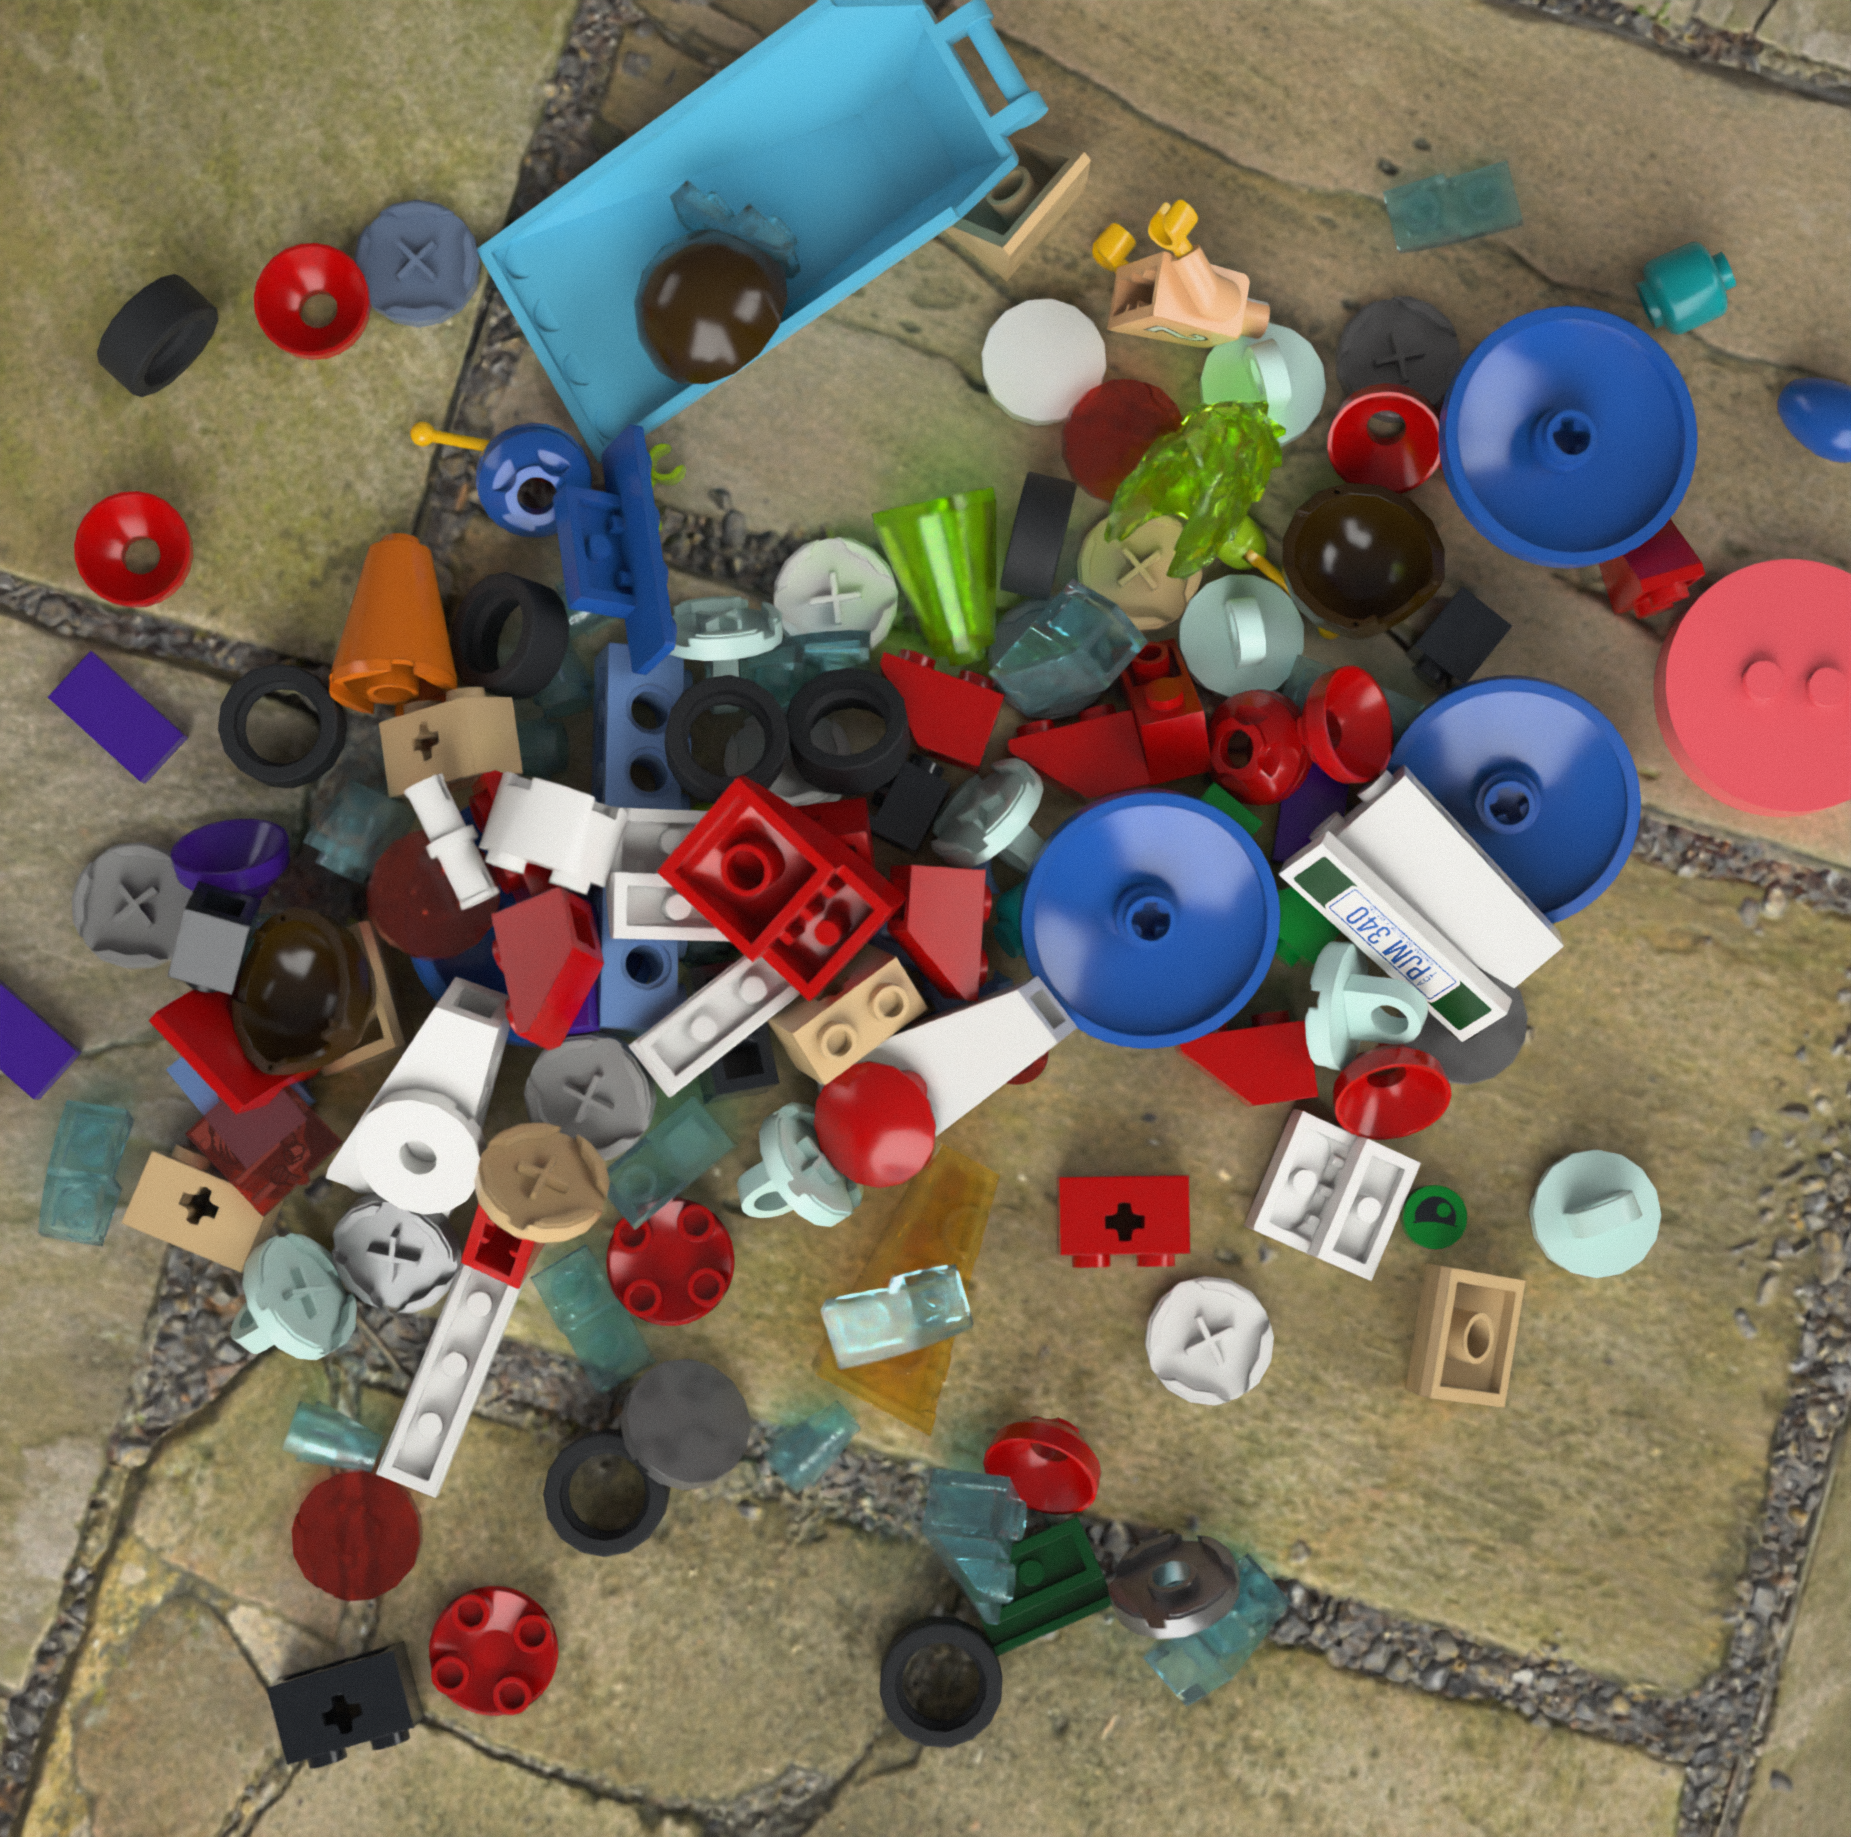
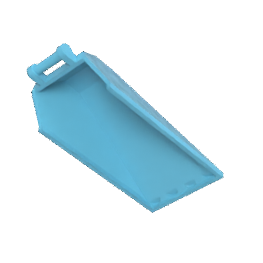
[477,0,1048,464]

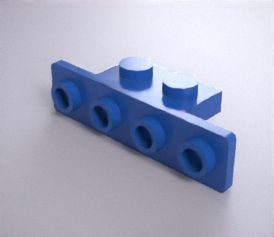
[553,424,677,675]

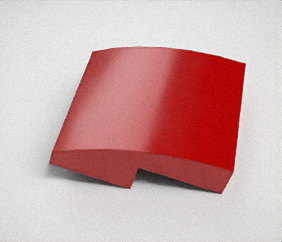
[149,976,324,1115]

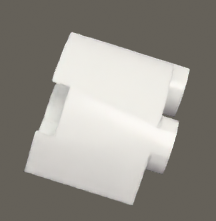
[478,772,629,895]

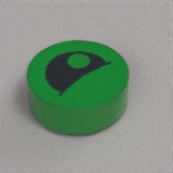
[1400,1185,1467,1249]

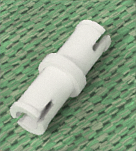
[404,773,500,911]

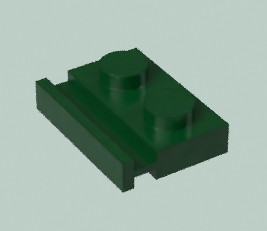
[959,1514,1112,1657]

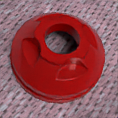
[254,243,371,360]
[1327,383,1440,494]
[74,491,193,608]
[1297,666,1393,784]
[1206,689,1312,806]
[1332,1043,1452,1140]
[983,1416,1102,1515]

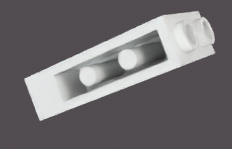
[1309,765,1564,988]
[817,976,1078,1137]
[326,977,511,1219]

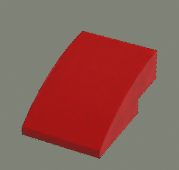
[656,775,907,1002]

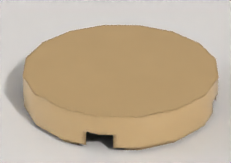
[1076,507,1202,634]
[474,1122,610,1243]

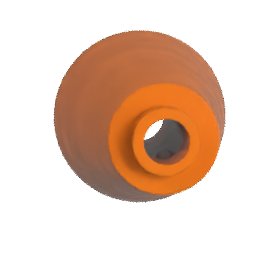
[329,533,458,717]

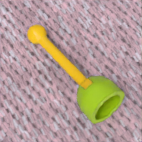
[1212,514,1340,640]

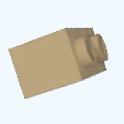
[379,687,523,798]
[767,943,928,1085]
[121,1144,284,1273]

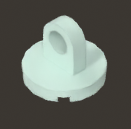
[1199,323,1326,450]
[1178,575,1304,700]
[669,596,783,715]
[931,758,1044,877]
[1305,941,1428,1070]
[737,1102,864,1227]
[1529,1150,1661,1278]
[230,1233,357,1360]

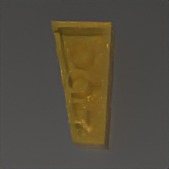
[810,1139,1000,1437]

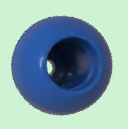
[1777,377,1851,463]

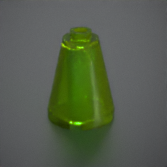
[871,487,997,667]

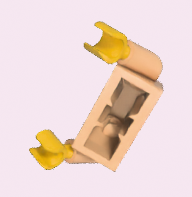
[1092,200,1270,348]

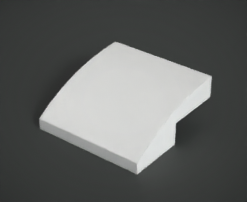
[606,807,729,941]
[1244,1109,1421,1281]

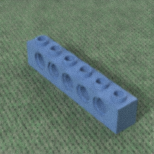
[589,642,693,1037]

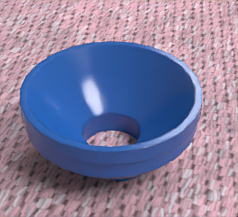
[475,423,592,538]

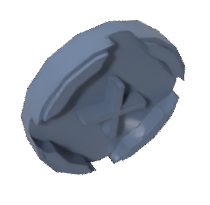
[354,199,482,328]

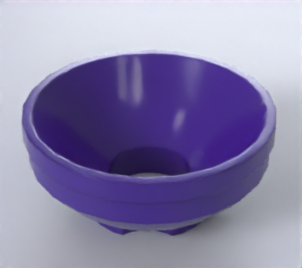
[171,818,290,899]

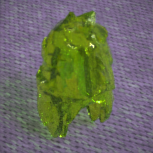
[1104,400,1286,580]

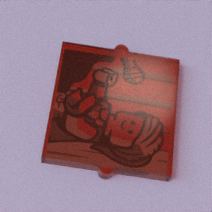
[185,1085,344,1217]

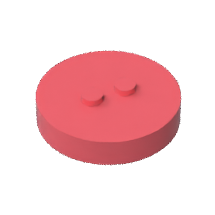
[1653,559,1851,817]

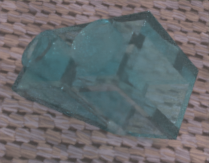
[988,578,1148,714]
[303,780,417,885]
[607,1096,739,1230]
[922,1468,1027,1624]
[1143,1553,1291,1707]

